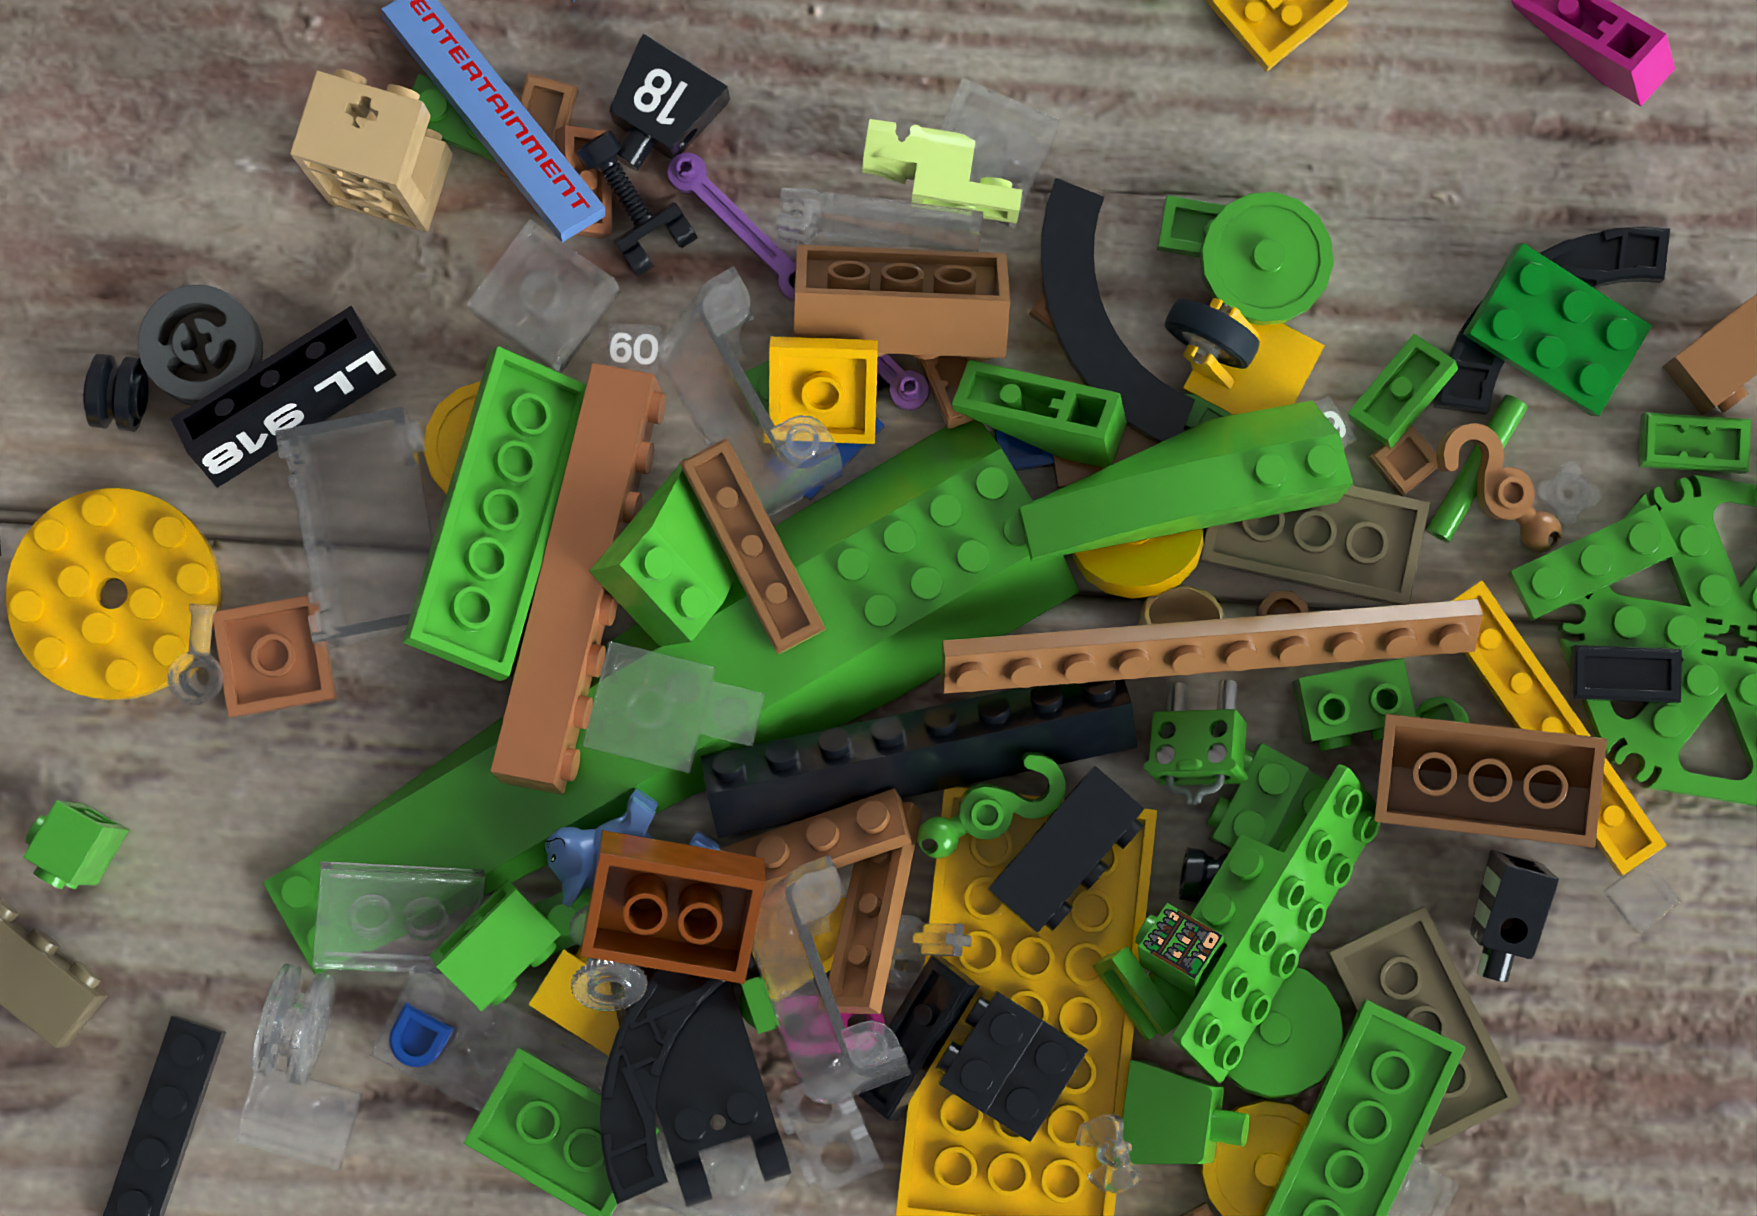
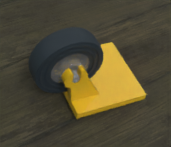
[1164,298,1325,415]

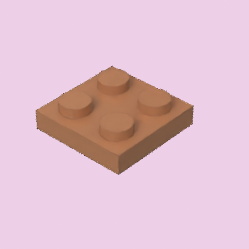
[211,594,337,718]

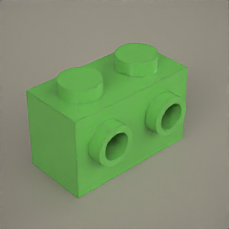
[1292,658,1416,751]
[23,800,129,889]
[429,879,561,1012]

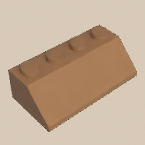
[793,245,1010,362]
[1374,714,1607,848]

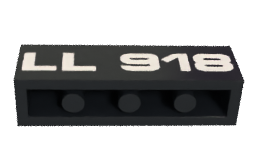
[171,305,397,488]

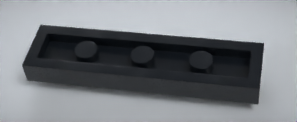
[103,1016,226,1216]

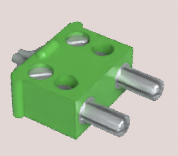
[1143,680,1248,805]

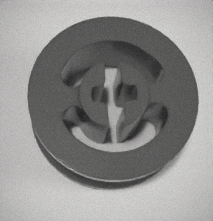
[138,285,263,405]

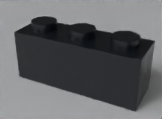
[987,766,1145,933]

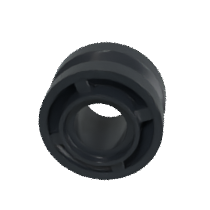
[83,354,149,432]

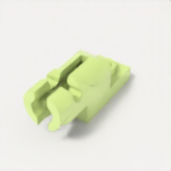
[862,119,1023,223]

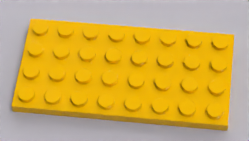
[895,787,1157,1216]

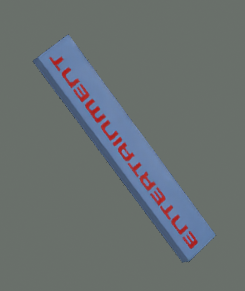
[381,0,605,243]

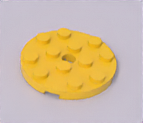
[6,488,222,700]

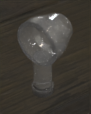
[168,603,224,705]

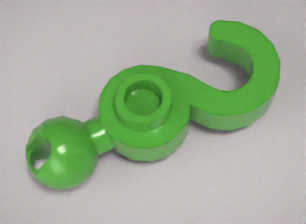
[917,752,1066,859]

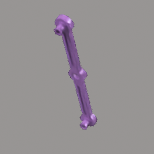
[668,152,929,411]

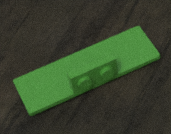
[1172,764,1380,1083]

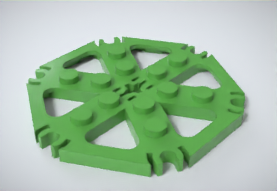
[1558,474,1757,807]

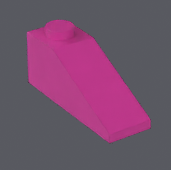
[1511,0,1675,107]

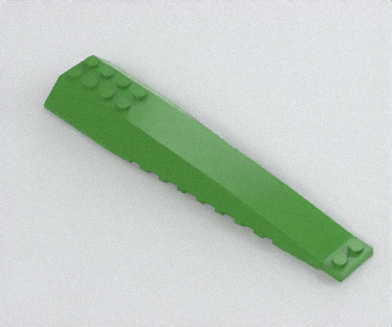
[263,420,1080,975]

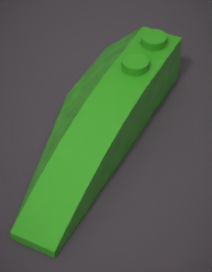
[1018,400,1353,561]

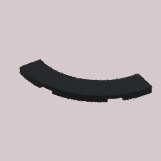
[1040,178,1195,444]
[1433,226,1671,415]
[600,955,755,1205]

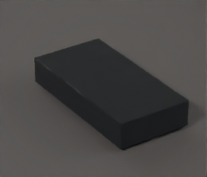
[1570,645,1682,704]

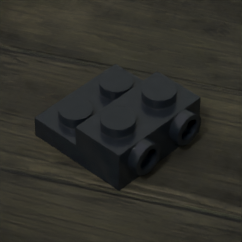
[935,991,1088,1142]

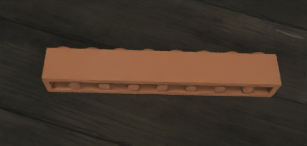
[490,363,666,795]

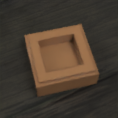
[1367,425,1438,496]

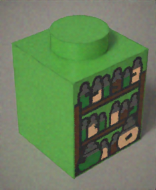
[1135,903,1224,998]

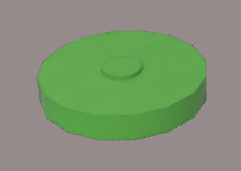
[1199,192,1334,325]
[1226,967,1343,1099]

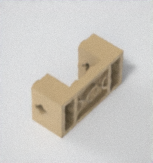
[290,69,453,233]

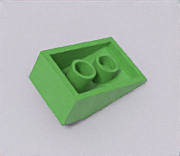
[589,458,737,647]

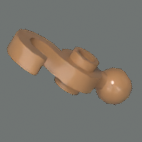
[1436,423,1562,553]

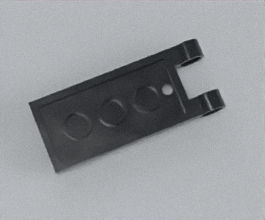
[611,961,791,1207]

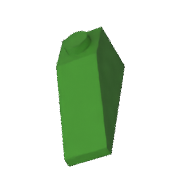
[952,360,1127,468]

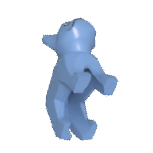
[544,789,720,907]

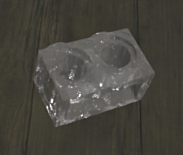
[775,1065,883,1194]

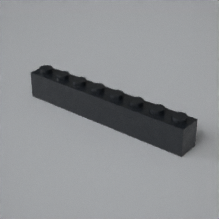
[701,679,1137,838]

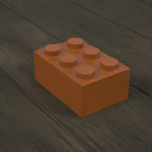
[580,830,766,984]

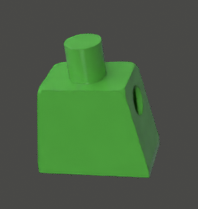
[1116,1060,1250,1165]

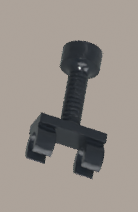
[575,130,698,277]

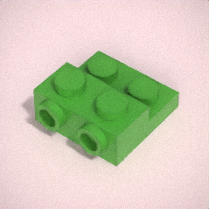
[1206,743,1328,853]

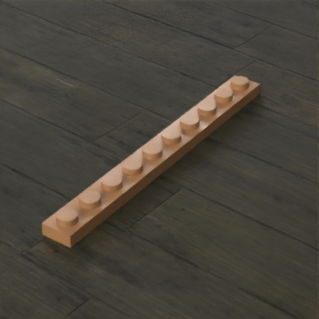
[941,599,1483,694]

